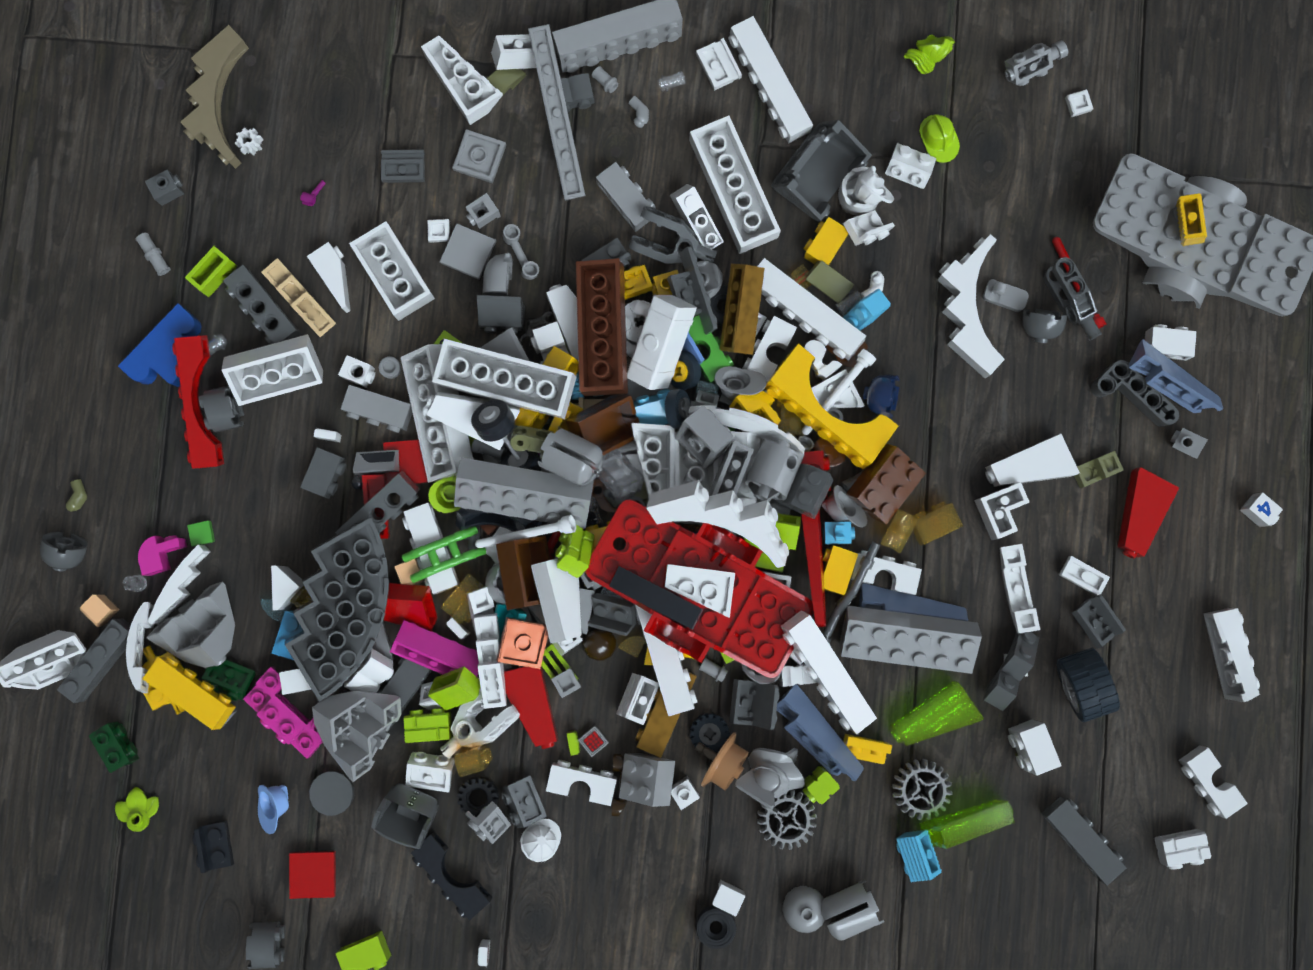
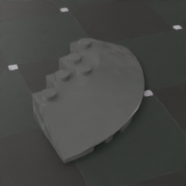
[285,517,389,702]

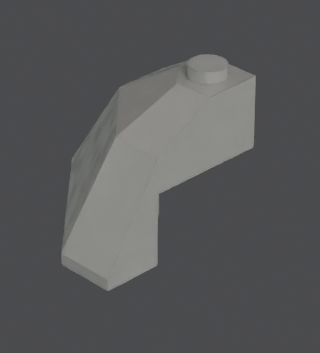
[147,582,235,668]
[312,691,402,782]

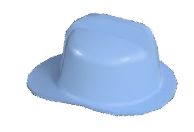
[258,785,289,834]

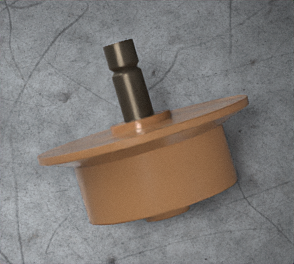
[695,732,749,790]

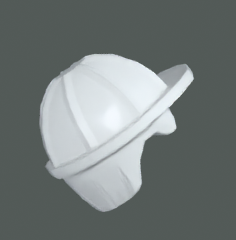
[856,166,894,205]
[520,819,561,862]

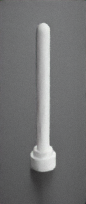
[802,349,876,435]
[475,515,576,548]

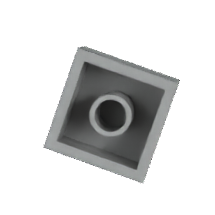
[675,405,734,469]
[619,753,675,807]

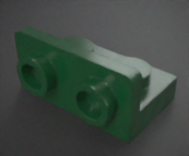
[202,660,256,701]

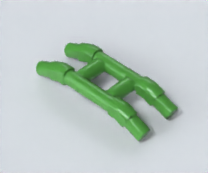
[402,526,486,583]

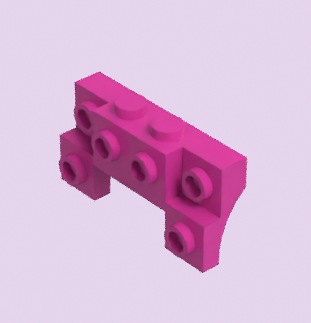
[243,666,323,758]

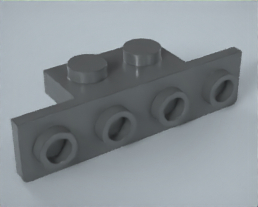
[667,246,717,335]

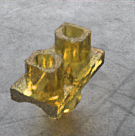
[881,509,918,553]

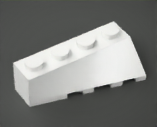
[421,36,503,125]
[631,423,675,501]
[1204,608,1260,702]

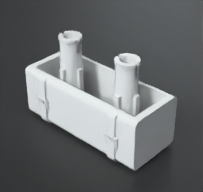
[626,295,697,390]

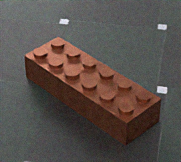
[576,258,628,396]

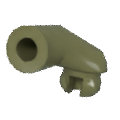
[65,479,87,512]

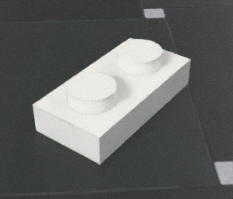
[1059,556,1110,596]

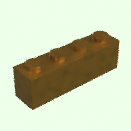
[720,264,765,355]
[635,672,697,758]

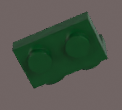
[89,721,140,773]

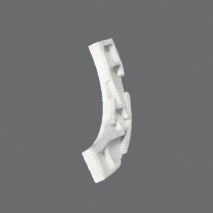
[688,405,805,454]

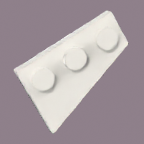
[664,564,735,618]

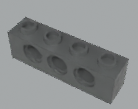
[223,265,301,344]
[335,471,420,535]

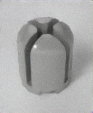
[538,427,603,486]
[821,880,884,940]

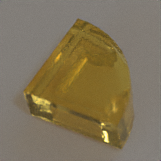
[618,636,646,658]

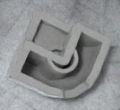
[482,253,513,296]

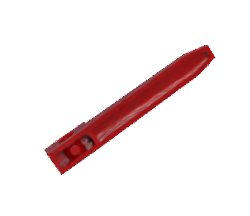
[801,450,831,627]

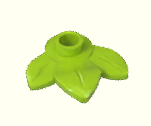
[115,787,159,832]

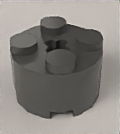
[199,385,244,432]
[246,921,286,969]

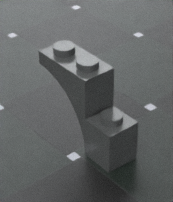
[984,631,1040,711]

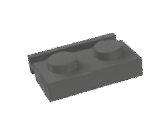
[381,150,425,183]

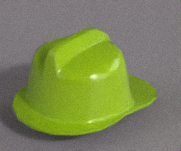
[919,114,960,163]
[428,475,461,513]

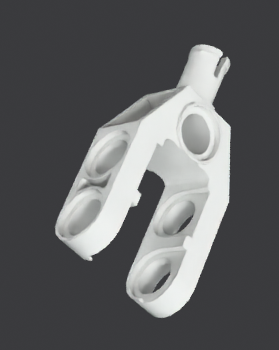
[440,687,520,758]

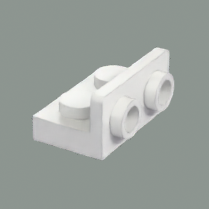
[843,210,895,246]
[405,752,455,792]

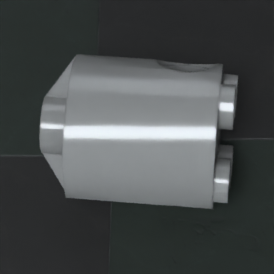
[745,439,804,502]

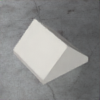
[271,566,307,610]

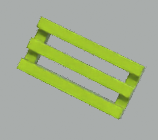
[541,644,579,680]

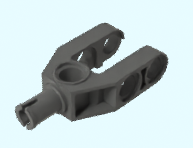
[629,206,717,264]
[1043,257,1102,341]

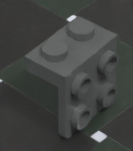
[729,679,779,730]

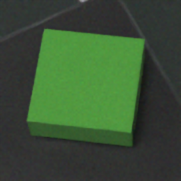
[187,521,215,547]

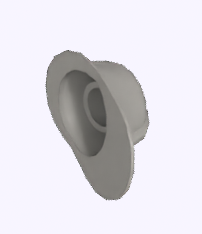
[715,366,767,400]
[822,485,867,528]

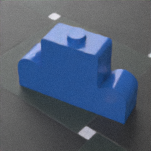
[118,304,202,387]

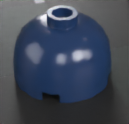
[863,374,899,418]

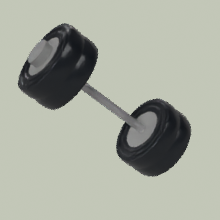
[471,399,542,471]

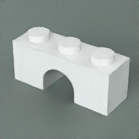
[743,316,797,381]
[850,550,922,595]
[1179,745,1248,819]
[546,760,617,806]

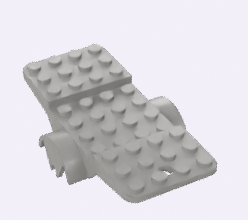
[1093,154,1313,316]

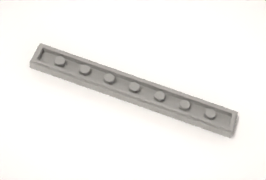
[528,24,586,201]

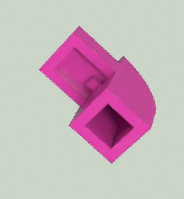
[138,535,187,576]

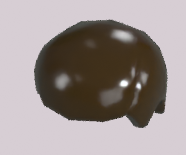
[582,628,616,661]

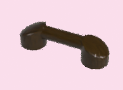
[612,754,628,816]

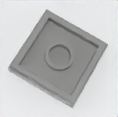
[452,129,506,183]

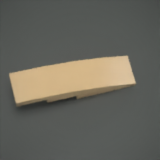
[261,258,336,337]

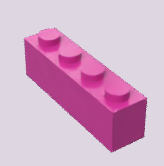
[390,620,479,677]

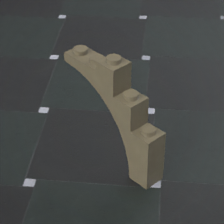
[181,25,249,169]

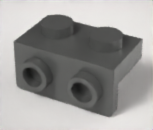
[1072,594,1126,649]

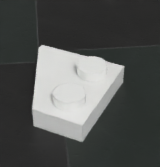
[811,369,865,408]

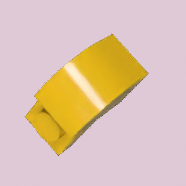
[729,391,781,425]

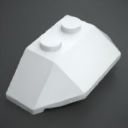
[0,630,87,690]

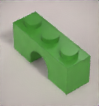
[689,315,734,386]

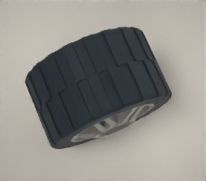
[1056,648,1120,723]

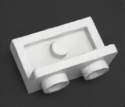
[885,143,936,189]

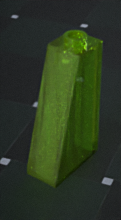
[890,681,984,746]
[919,800,1015,849]

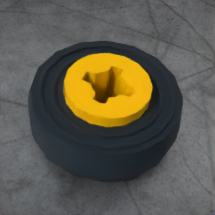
[671,351,701,390]

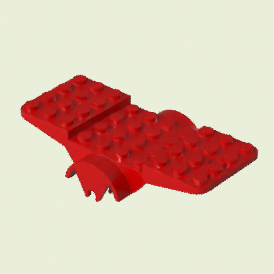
[585,500,814,678]

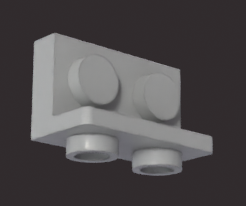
[465,802,511,844]

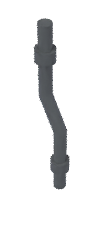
[822,541,880,644]

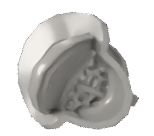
[735,748,805,809]

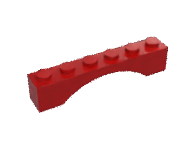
[172,335,224,469]

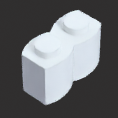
[344,649,394,693]

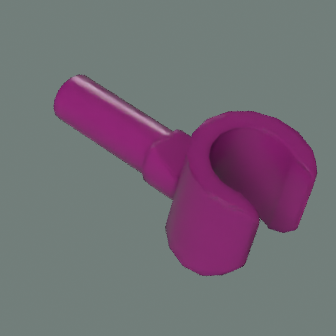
[300,180,326,206]

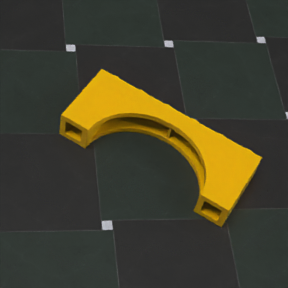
[764,343,898,469]

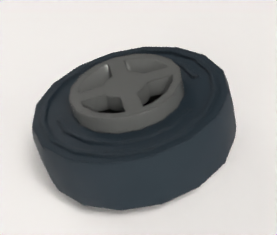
[665,389,691,429]

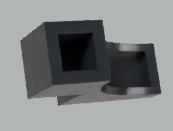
[456,508,541,532]

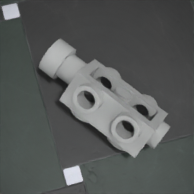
[1005,40,1068,86]

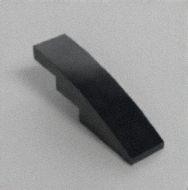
[609,566,703,629]

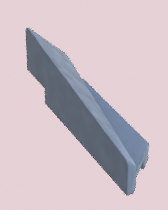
[1129,339,1223,413]
[859,583,968,621]
[777,684,864,781]

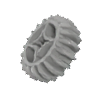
[892,759,953,820]
[757,789,817,850]

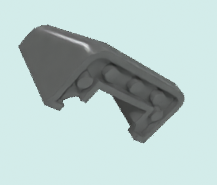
[771,120,872,221]

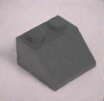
[477,295,525,334]
[775,464,833,519]

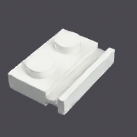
[696,38,742,91]

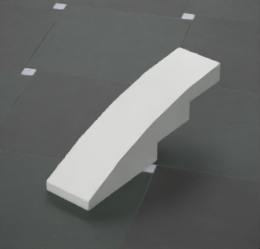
[148,545,211,625]
[474,613,507,709]

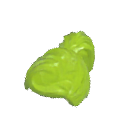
[903,35,955,74]

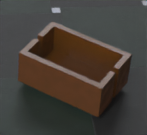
[565,394,640,457]
[846,444,926,525]
[496,536,550,610]

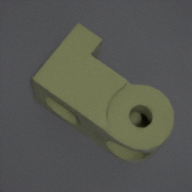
[510,426,553,459]

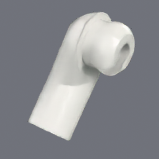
[860,271,884,299]

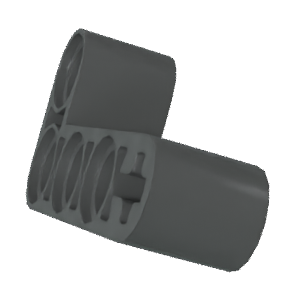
[1091,360,1179,427]

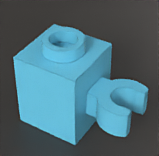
[822,522,855,545]

